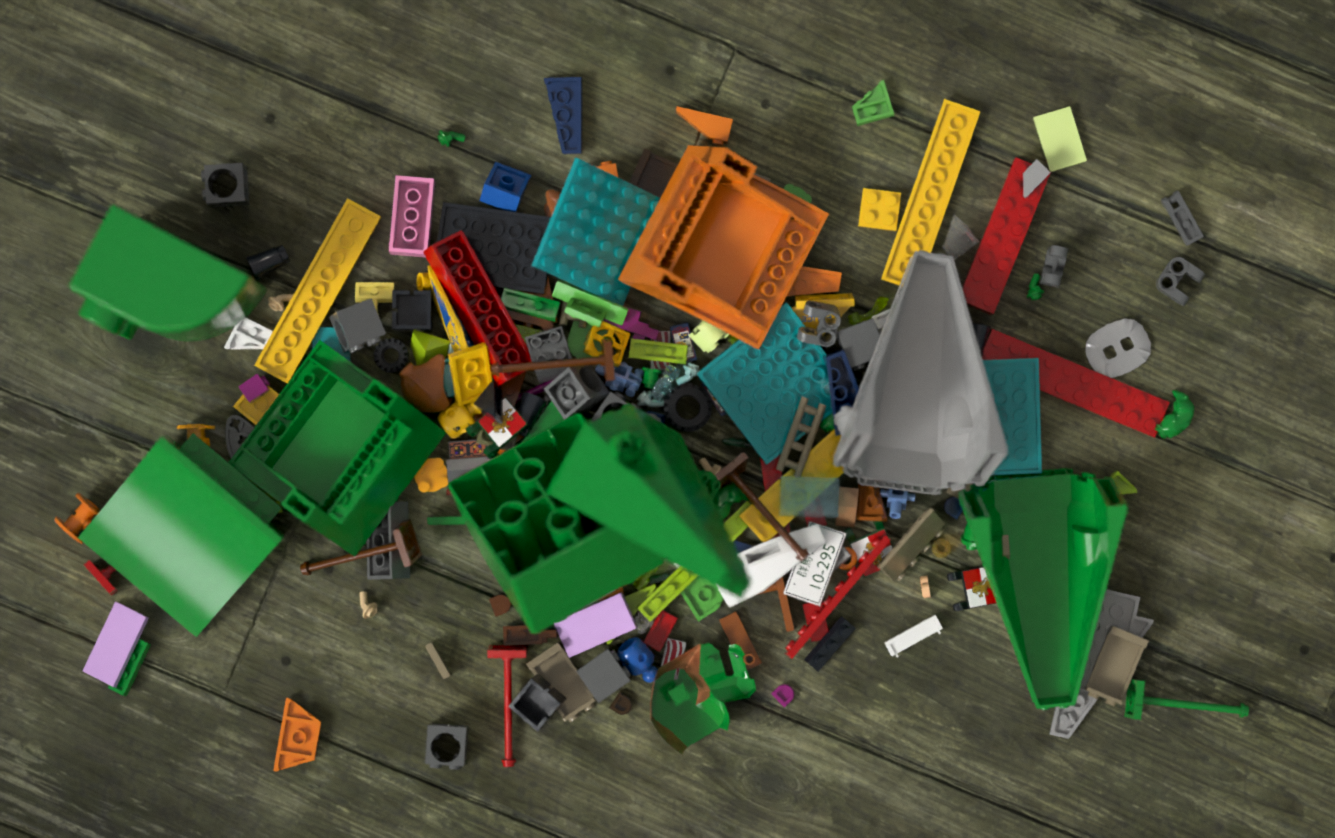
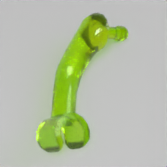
[848,296,888,325]

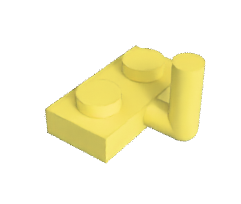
[355,282,395,316]

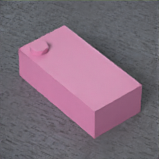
[389,175,435,258]

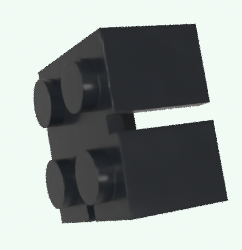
[392,290,433,331]
[509,674,567,732]

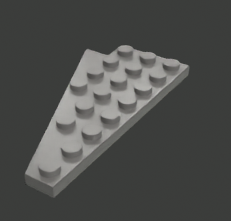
[1049,589,1154,739]

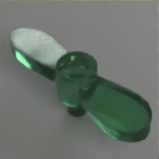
[648,572,673,584]

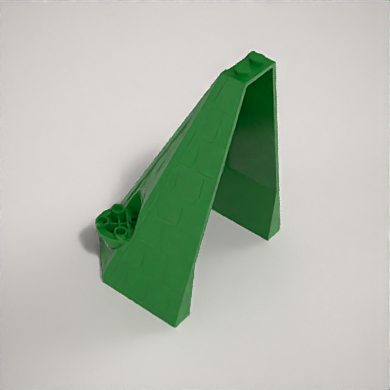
[546,403,752,600]
[959,468,1127,710]

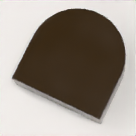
[609,692,632,715]

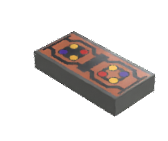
[448,439,487,459]

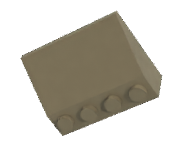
[876,508,945,582]

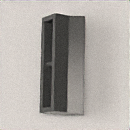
[447,457,494,482]

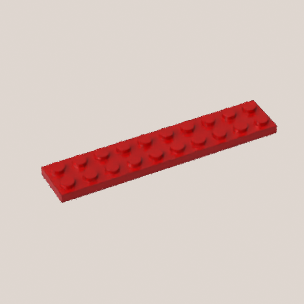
[981,329,1170,438]

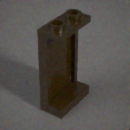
[629,148,678,198]

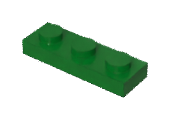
[501,287,560,322]
[108,638,151,697]

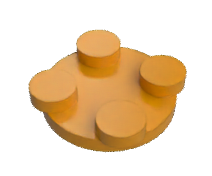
[415,458,449,492]

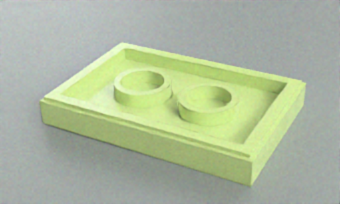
[1033,106,1087,172]

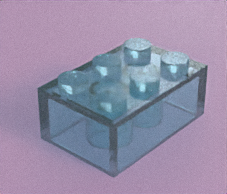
[779,476,839,518]

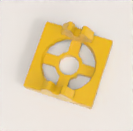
[583,321,631,368]

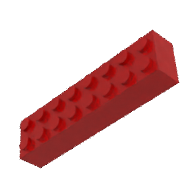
[962,157,1051,315]
[423,230,532,386]

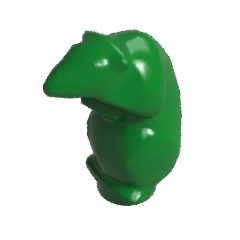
[1154,390,1195,439]
[713,484,750,520]

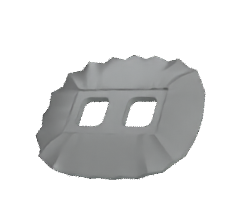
[1086,318,1151,378]

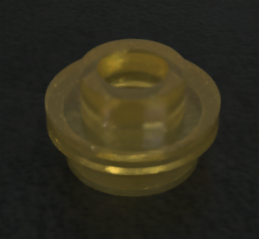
[931,539,951,558]

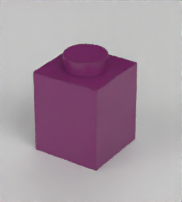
[238,374,270,403]

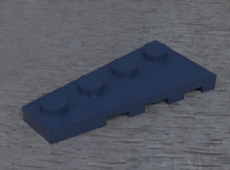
[544,77,583,154]

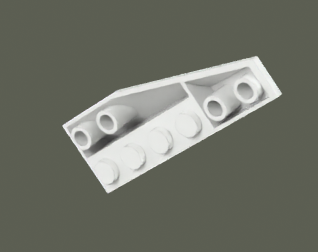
[717,524,826,607]

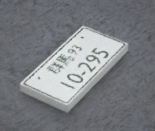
[784,522,846,606]

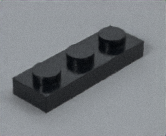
[804,616,856,672]

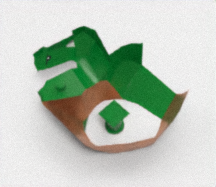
[650,643,756,755]

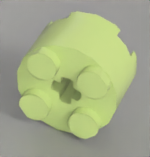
[688,321,729,353]

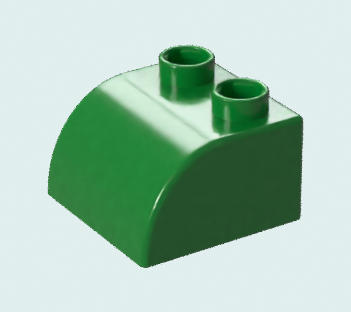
[69,204,268,342]
[448,413,665,634]

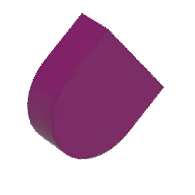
[771,684,794,707]

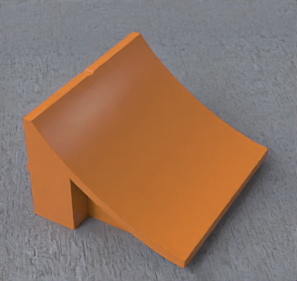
[618,145,829,349]

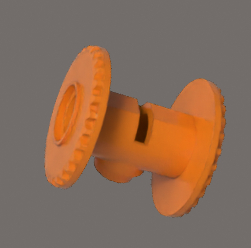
[54,493,101,544]

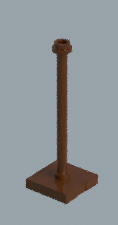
[491,339,615,381]
[715,452,810,562]
[300,519,422,576]

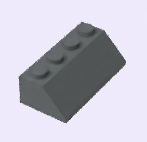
[367,502,410,580]

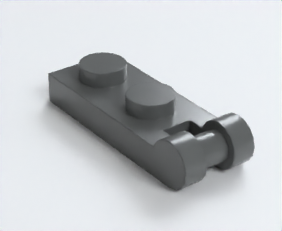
[1160,190,1204,246]

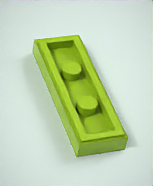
[629,339,688,365]

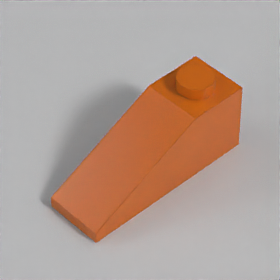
[676,106,733,146]

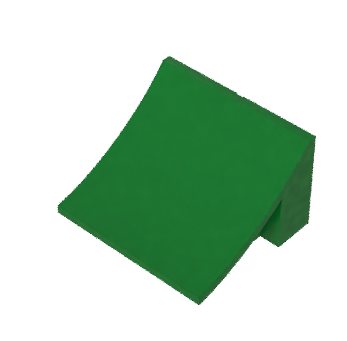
[228,340,446,557]
[78,433,284,637]

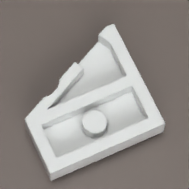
[224,317,273,349]

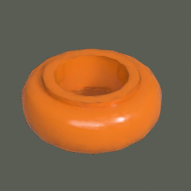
[839,547,857,570]

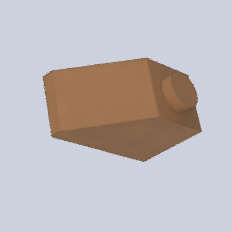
[835,487,859,527]

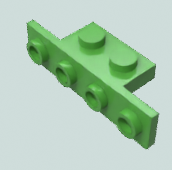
[552,280,628,327]

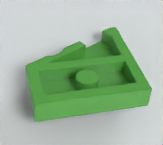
[852,80,894,126]

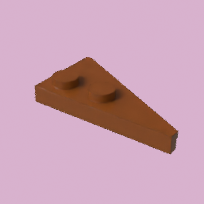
[856,483,887,522]

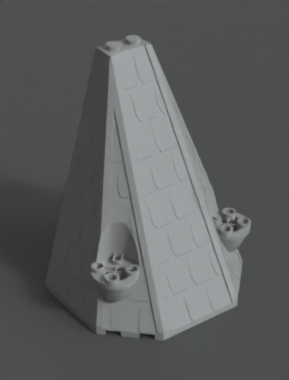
[833,250,1007,495]

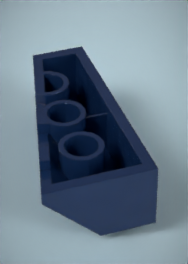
[822,349,859,436]

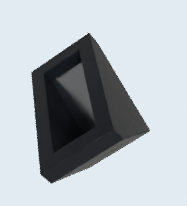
[474,382,503,424]

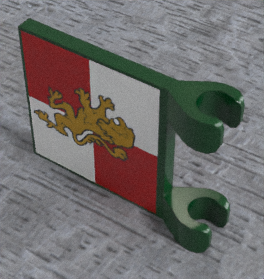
[466,397,528,459]
[844,521,893,578]

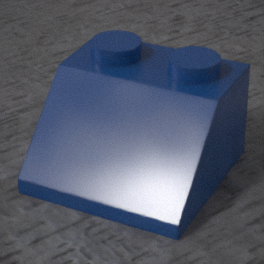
[479,162,531,212]

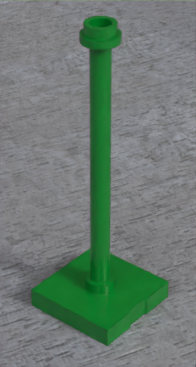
[1124,679,1249,720]

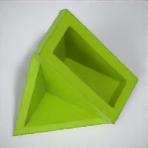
[410,330,450,365]
[1110,471,1137,494]

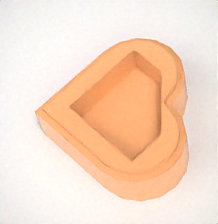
[920,575,931,598]

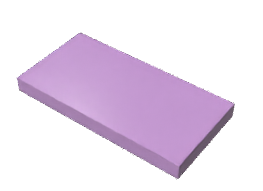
[554,592,638,658]
[83,601,149,688]

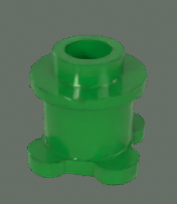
[641,367,662,389]

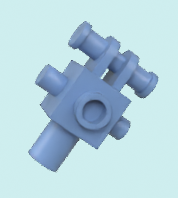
[595,362,644,397]
[880,489,915,519]

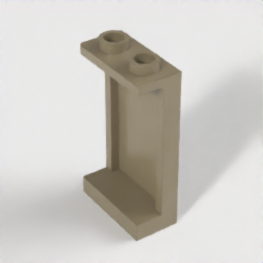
[1084,626,1149,707]
[526,642,596,722]

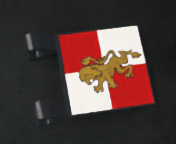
[947,567,996,611]

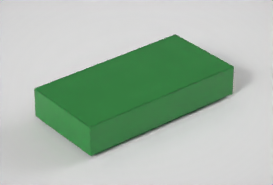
[427,517,465,525]

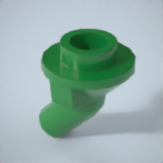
[437,130,465,147]
[1026,274,1044,301]

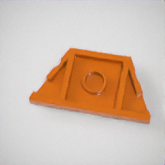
[273,698,322,772]

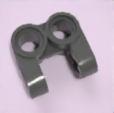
[1040,245,1068,288]
[1156,257,1206,306]
[797,301,841,347]

